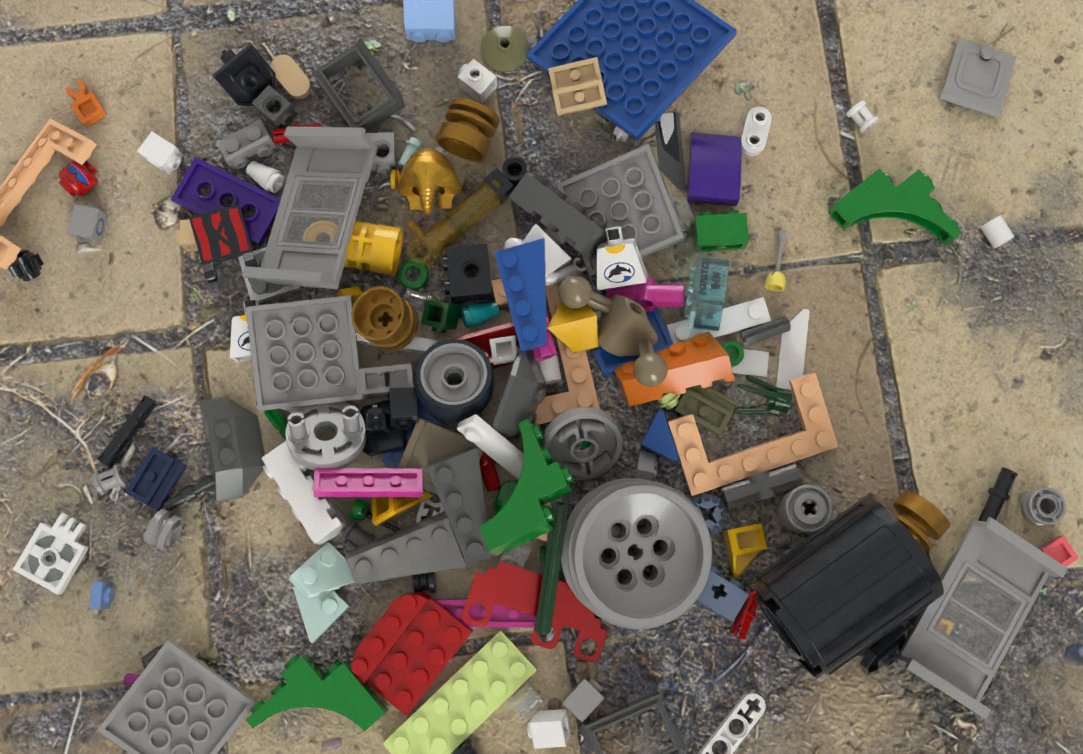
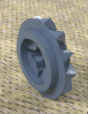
[691,494,728,536]

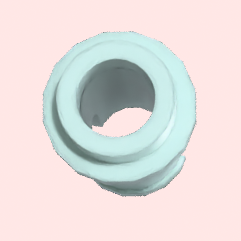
[397,137,424,168]

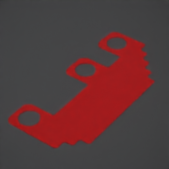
[462,561,608,663]

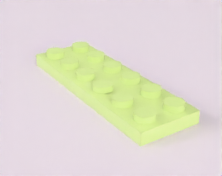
[382,630,537,754]

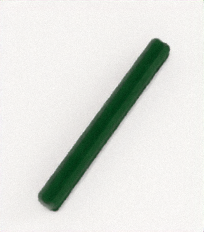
[535,502,569,634]

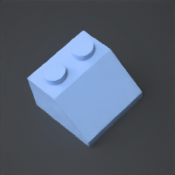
[403,0,457,43]

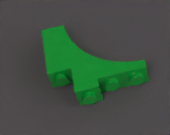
[828,168,962,245]
[479,419,574,556]
[246,655,388,732]

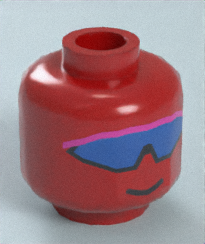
[58,160,98,197]

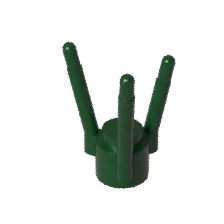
[733,375,792,416]

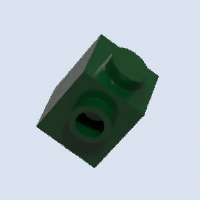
[421,299,461,333]

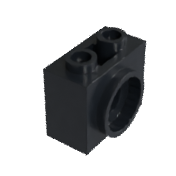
[442,243,492,303]

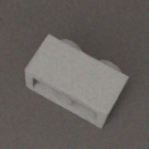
[635,451,658,481]

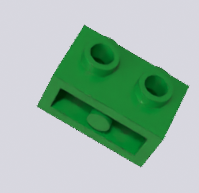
[692,210,749,252]

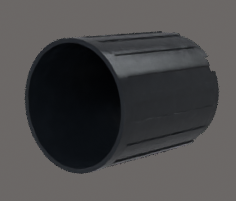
[749,496,944,679]

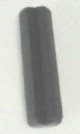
[741,317,791,346]

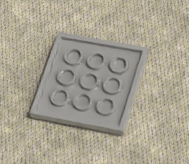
[557,144,686,278]
[246,295,364,411]
[97,639,256,754]

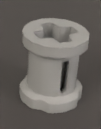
[92,464,128,495]

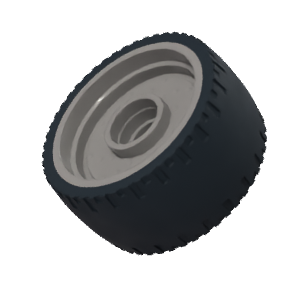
[415,339,494,422]

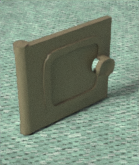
[397,418,483,495]

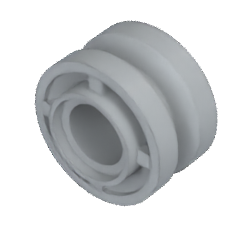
[1021,488,1066,525]
[144,509,184,551]

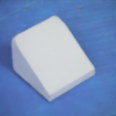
[490,335,518,365]

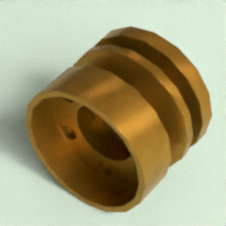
[436,98,500,162]
[351,286,419,351]
[890,490,950,553]

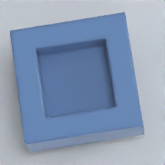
[89,581,115,609]

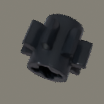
[8,250,44,281]

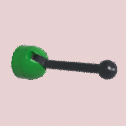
[348,498,400,532]

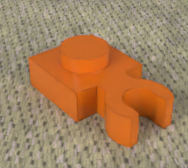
[66,80,107,128]

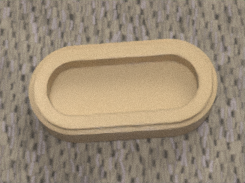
[271,55,311,99]

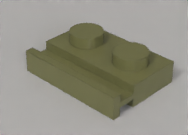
[674,385,738,436]

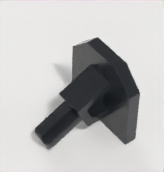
[212,43,276,106]
[360,400,406,456]
[860,625,907,676]

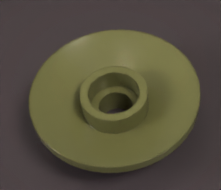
[481,26,530,73]

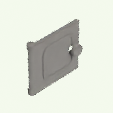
[938,38,1016,118]

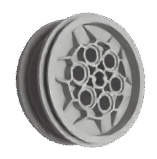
[561,478,712,629]

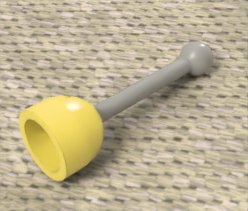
[765,232,787,292]

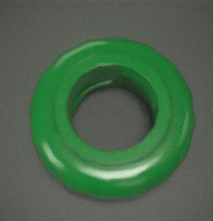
[398,260,429,291]

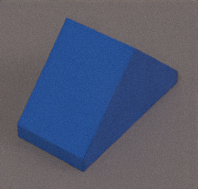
[639,410,680,463]

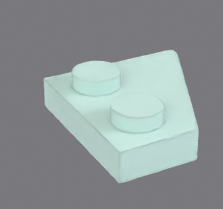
[289,542,355,598]
[293,587,350,644]

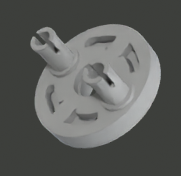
[285,401,366,471]
[542,407,622,480]

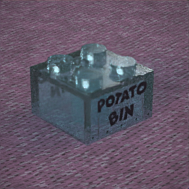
[684,256,729,331]

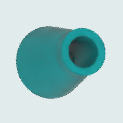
[460,302,500,329]

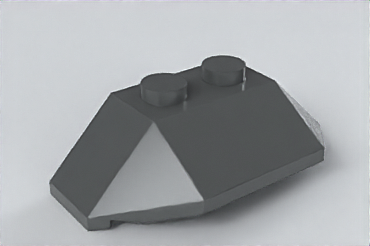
[491,347,546,441]
[199,397,265,502]

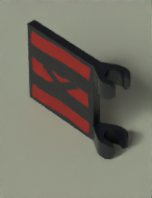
[189,204,258,283]

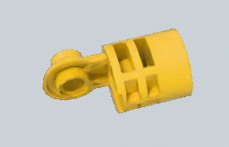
[303,220,403,276]

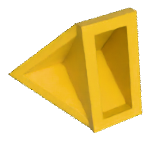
[547,303,599,354]
[372,490,432,526]
[722,523,768,580]

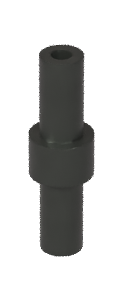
[163,476,213,511]

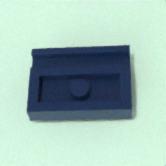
[125,447,187,511]

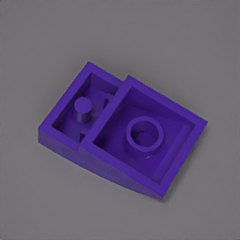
[686,132,742,206]

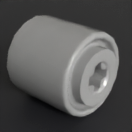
[777,485,833,535]

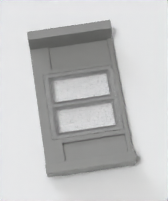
[242,126,377,289]
[897,517,1068,719]

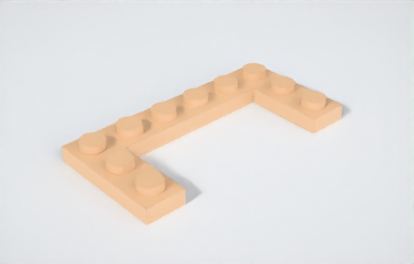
[0,119,97,270]
[491,279,600,426]
[667,373,838,496]

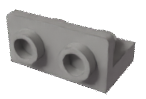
[216,119,276,170]

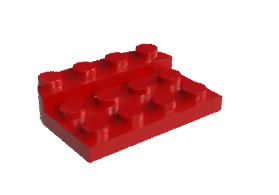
[351,592,473,716]

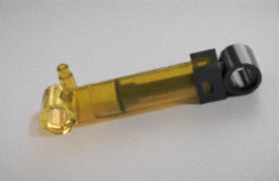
[407,156,527,268]

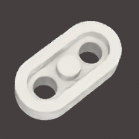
[741,107,772,156]

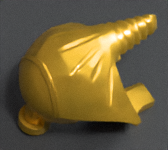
[397,149,462,216]

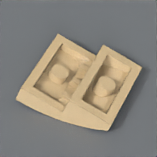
[548,57,607,116]

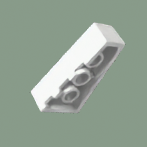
[262,441,349,545]

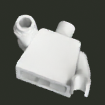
[504,224,586,286]

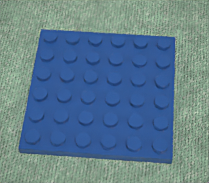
[526,0,737,141]

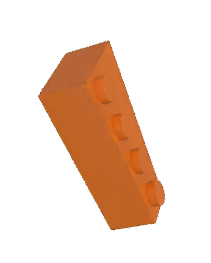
[614,331,735,406]

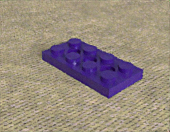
[171,157,281,246]

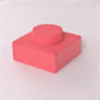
[1040,536,1079,567]

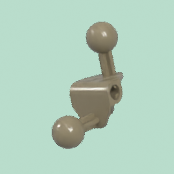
[559,275,668,387]

